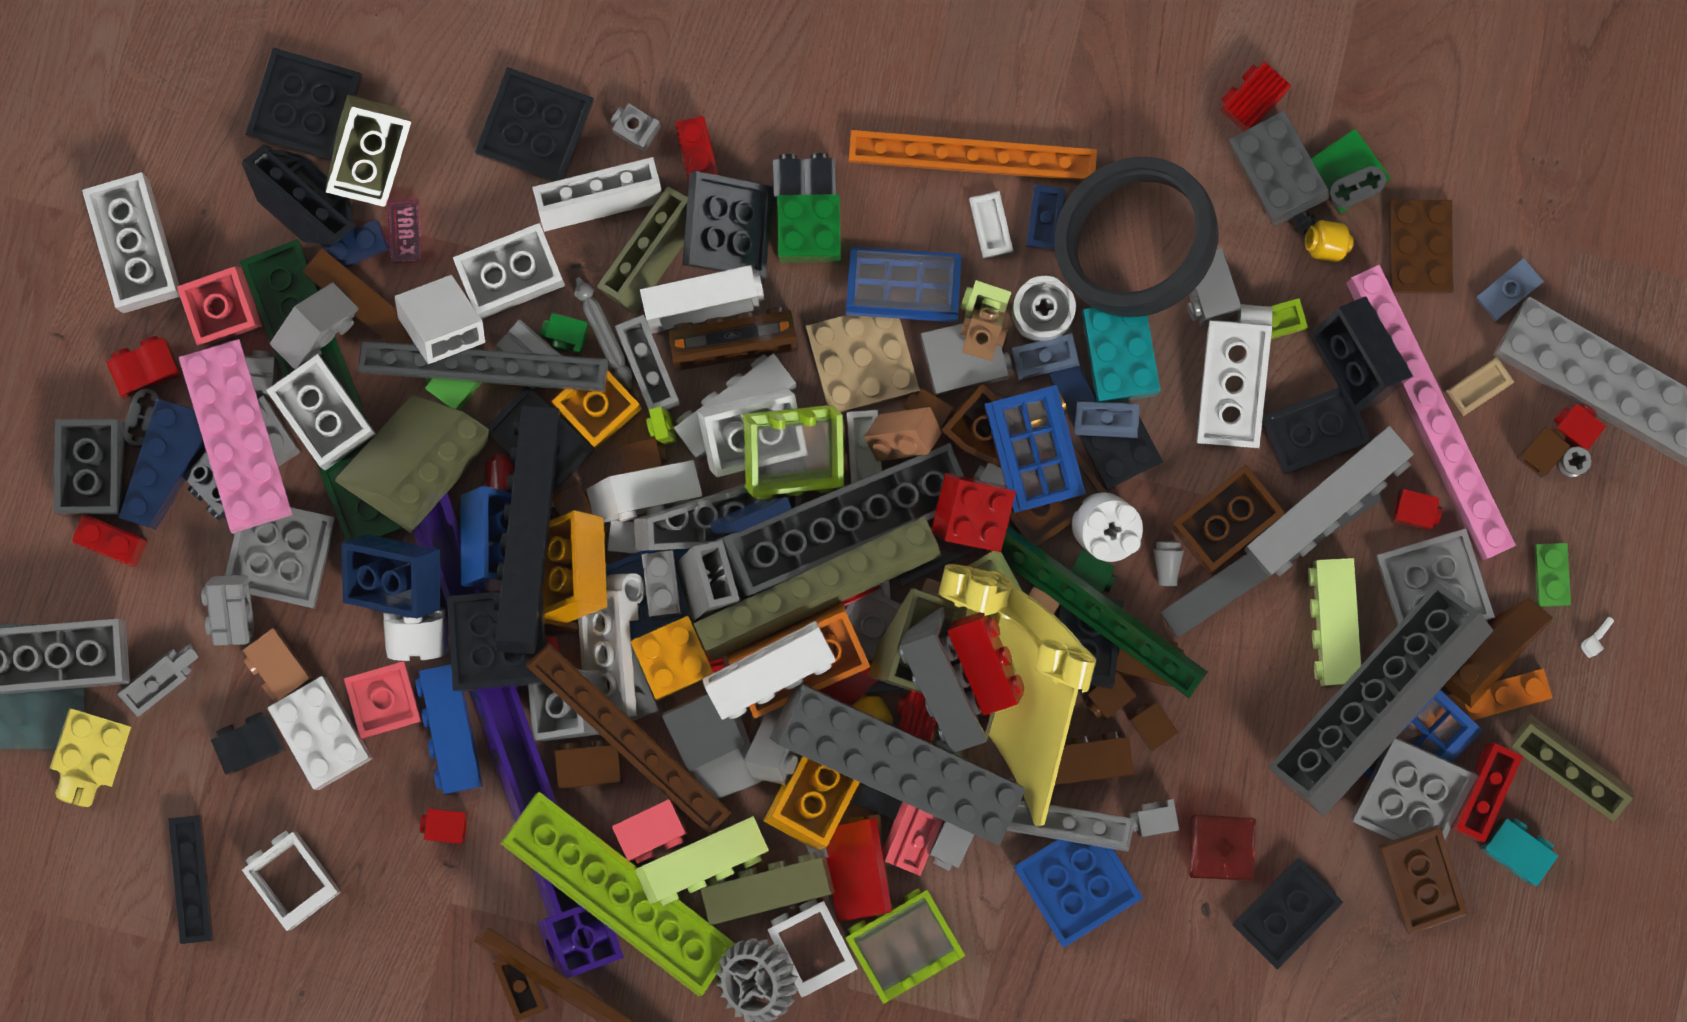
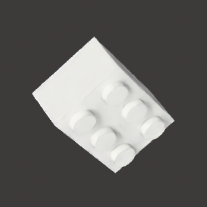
[453,223,565,319]
[266,354,376,471]
[697,388,807,477]
[268,676,373,790]

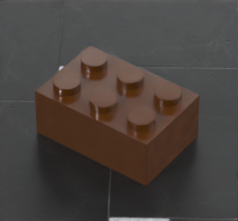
[1170,464,1285,574]

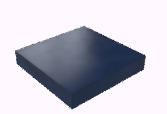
[709,498,791,534]

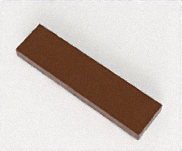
[302,248,411,344]

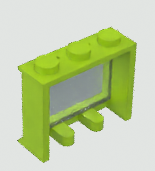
[742,405,844,499]
[846,888,965,1004]

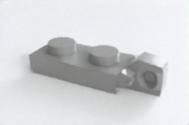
[117,643,199,717]

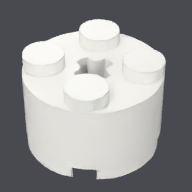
[1012,276,1076,342]
[1072,492,1143,562]
[383,607,449,661]

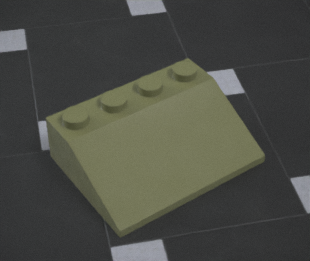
[335,394,489,533]

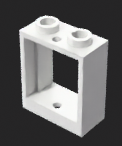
[242,831,341,931]
[767,898,858,998]

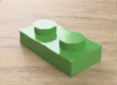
[1534,543,1571,607]

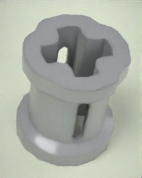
[1557,447,1592,478]

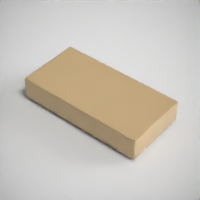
[1445,357,1514,417]

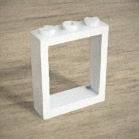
[640,265,764,333]

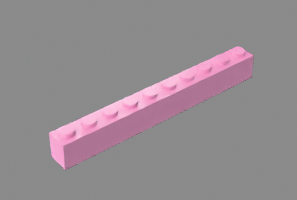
[1346,265,1516,562]

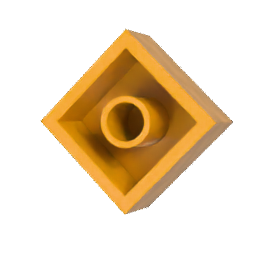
[551,370,642,451]
[630,616,714,701]

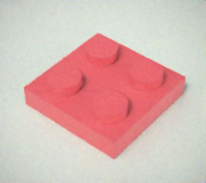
[344,661,422,739]

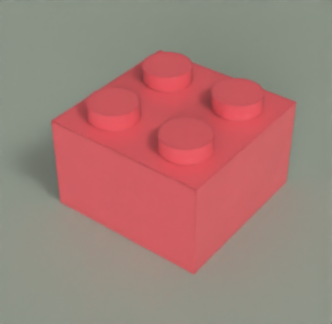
[177,266,263,347]
[612,799,688,864]

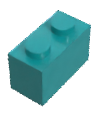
[1480,817,1559,886]

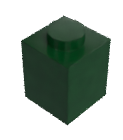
[1071,550,1117,594]

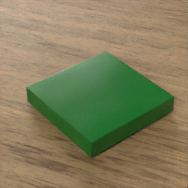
[1311,129,1391,215]

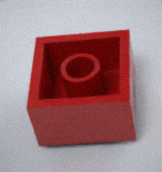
[931,473,1016,552]

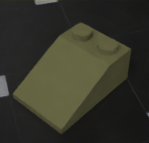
[325,95,411,207]
[868,589,965,694]

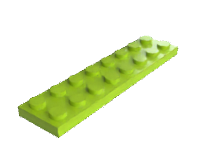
[500,792,735,996]

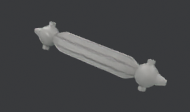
[574,277,634,390]

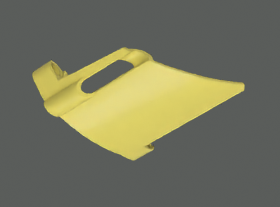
[938,564,1096,826]

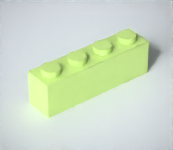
[1308,558,1361,687]
[635,816,769,906]

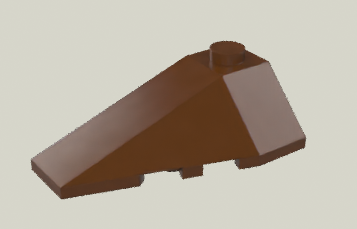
[941,384,1064,491]
[1444,598,1553,708]

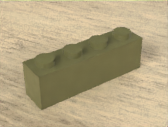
[597,186,688,315]
[1511,714,1633,822]
[701,852,835,925]

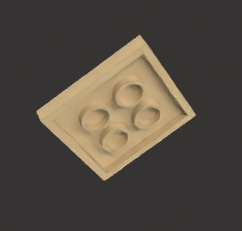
[806,315,920,413]

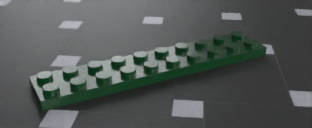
[240,239,404,541]

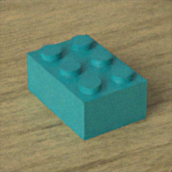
[1081,308,1161,403]

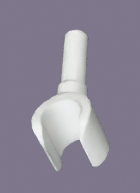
[1581,617,1614,658]

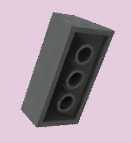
[899,607,995,753]

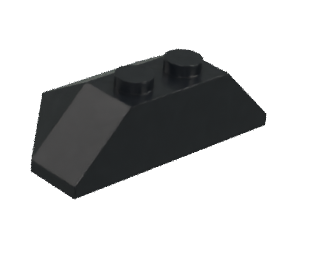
[242,145,355,245]

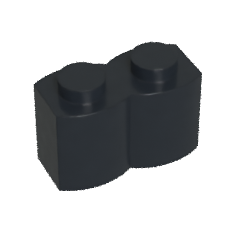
[773,153,836,201]
[211,712,286,775]

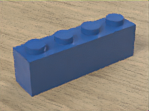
[415,664,484,794]

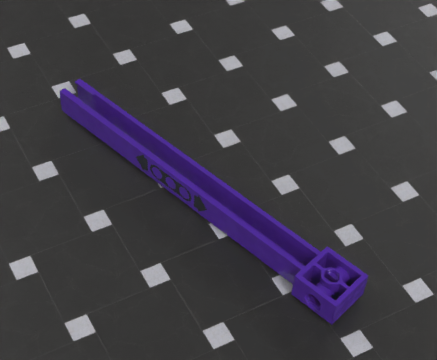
[413,493,624,978]

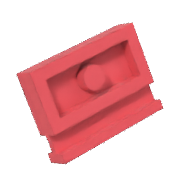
[882,802,943,876]

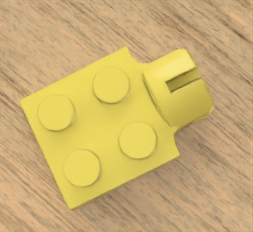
[50,708,131,807]

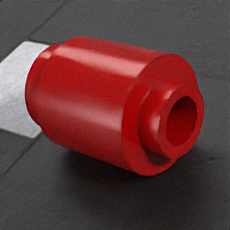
[485,455,515,491]

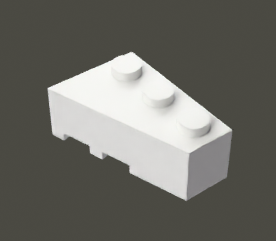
[586,460,702,523]

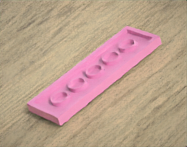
[179,339,293,533]

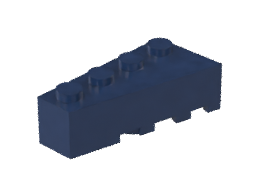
[119,399,206,530]

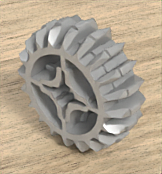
[715,938,798,1022]

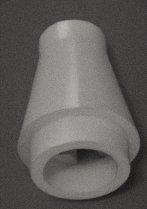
[1153,541,1184,586]

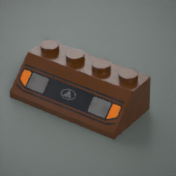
[668,307,798,371]

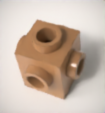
[960,308,1008,361]

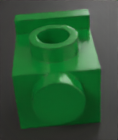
[540,313,590,356]

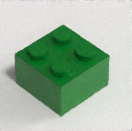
[777,194,841,263]

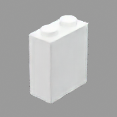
[395,275,485,364]

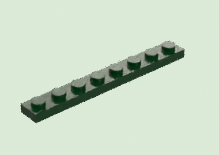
[987,525,1208,698]

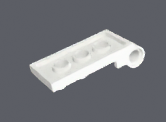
[1196,304,1272,448]
[578,573,646,717]

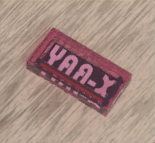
[387,199,422,263]

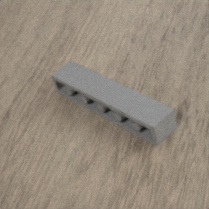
[1244,426,1414,578]

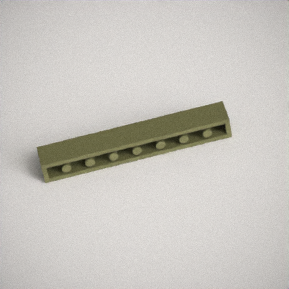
[694,517,941,662]

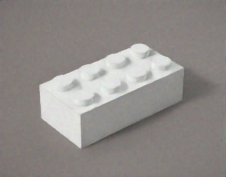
[82,172,180,313]

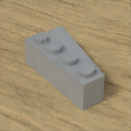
[634,485,762,551]

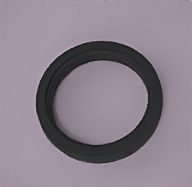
[1054,157,1219,317]

